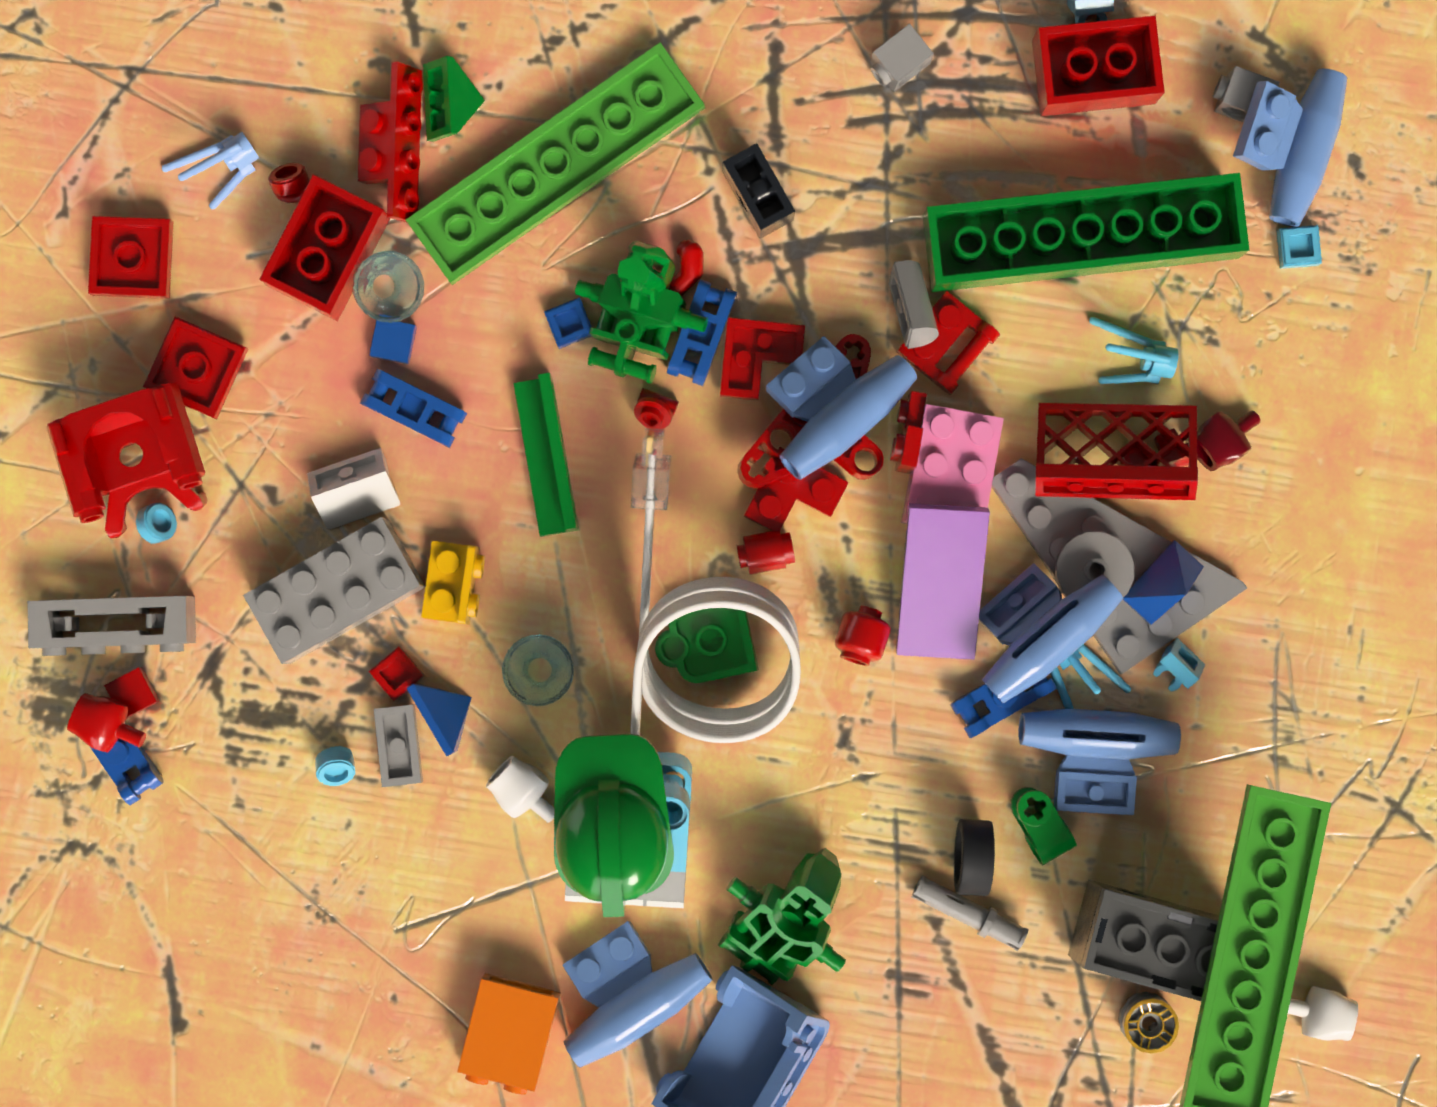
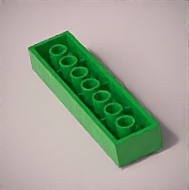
[922,173,1250,292]

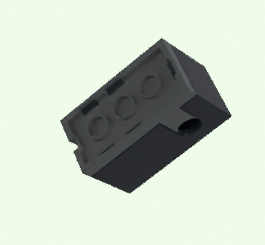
[1068,879,1219,1001]

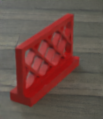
[1035,403,1198,500]

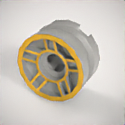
[1118,992,1179,1054]

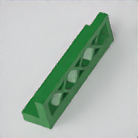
[513,373,579,537]

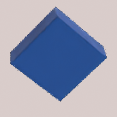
[544,297,592,349]
[369,317,417,364]

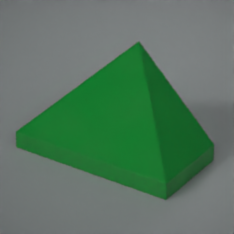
[423,56,485,142]

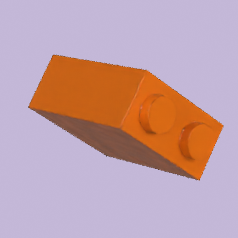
[457,973,561,1095]

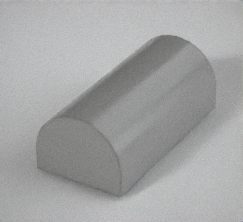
[888,260,939,349]

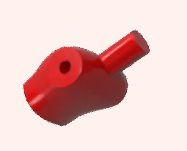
[67,693,147,752]

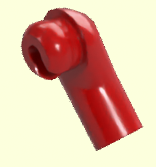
[669,239,704,296]

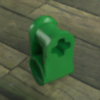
[1010,787,1077,866]

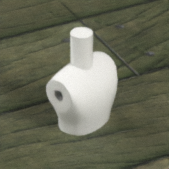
[486,756,554,823]
[1288,986,1358,1041]

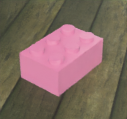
[901,404,1004,524]

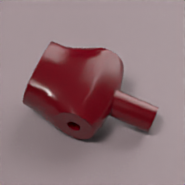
[1197,410,1261,471]

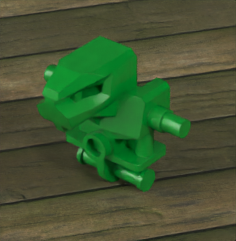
[575,241,708,384]
[718,848,846,985]

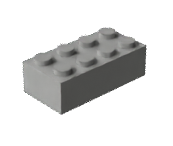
[243,517,426,664]

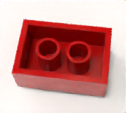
[1032,15,1165,116]
[259,174,390,322]

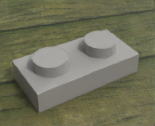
[374,704,423,787]

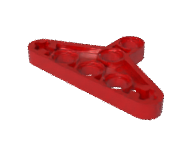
[737,334,884,488]

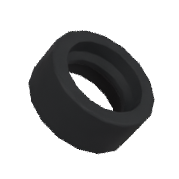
[954,819,995,896]

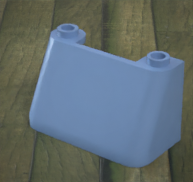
[651,965,830,1107]

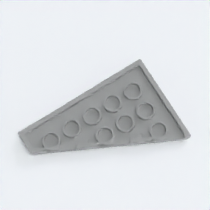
[992,458,1247,674]

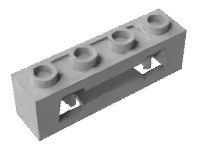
[27,596,196,656]

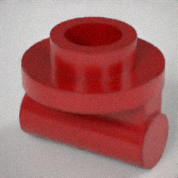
[634,388,679,429]

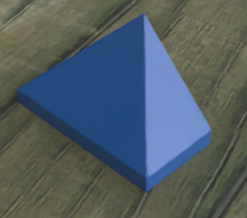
[1123,540,1204,625]
[407,684,472,757]

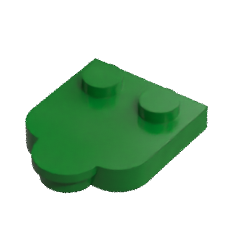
[655,608,759,683]

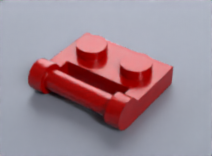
[897,291,1000,395]

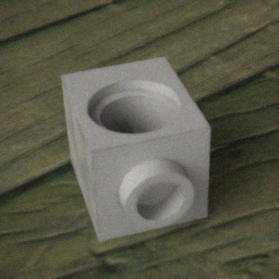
[870,23,934,92]
[1213,66,1280,123]

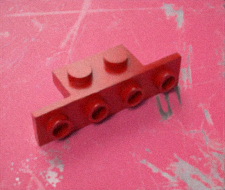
[357,61,423,223]

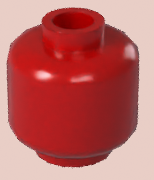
[835,605,891,666]

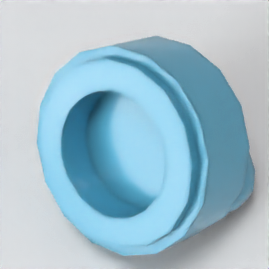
[136,502,177,544]
[315,746,355,786]

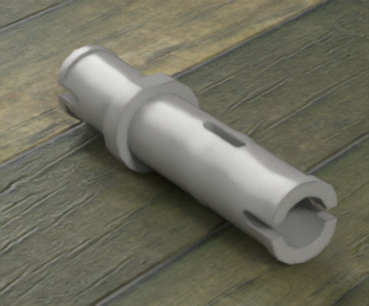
[911,875,1029,951]

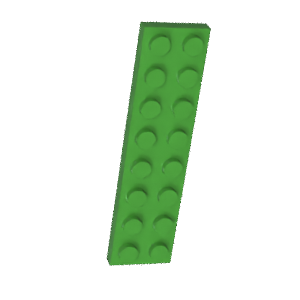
[406,42,705,285]
[1179,784,1331,1107]

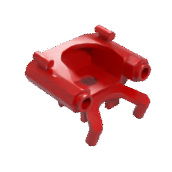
[47,383,208,538]

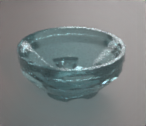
[352,251,424,323]
[502,634,574,706]

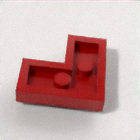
[720,318,805,400]
[890,391,927,474]
[744,447,849,531]

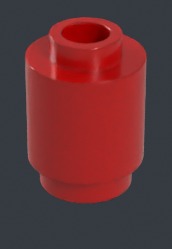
[736,530,795,575]

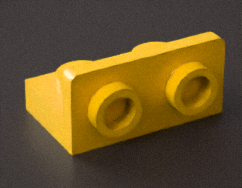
[421,541,485,624]

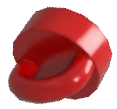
[268,163,310,203]

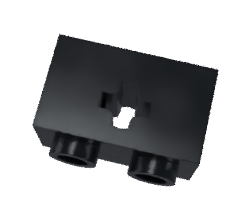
[722,143,795,239]

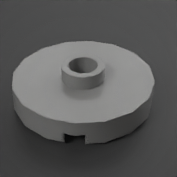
[1055,532,1134,597]

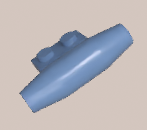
[1233,68,1348,227]
[766,336,917,480]
[979,563,1123,703]
[1018,708,1181,815]
[563,921,713,1068]

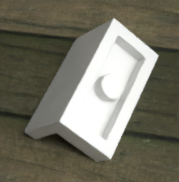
[307,448,400,530]

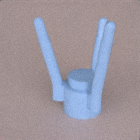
[161,132,259,209]

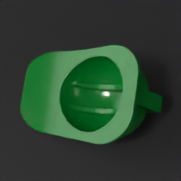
[554,734,674,917]

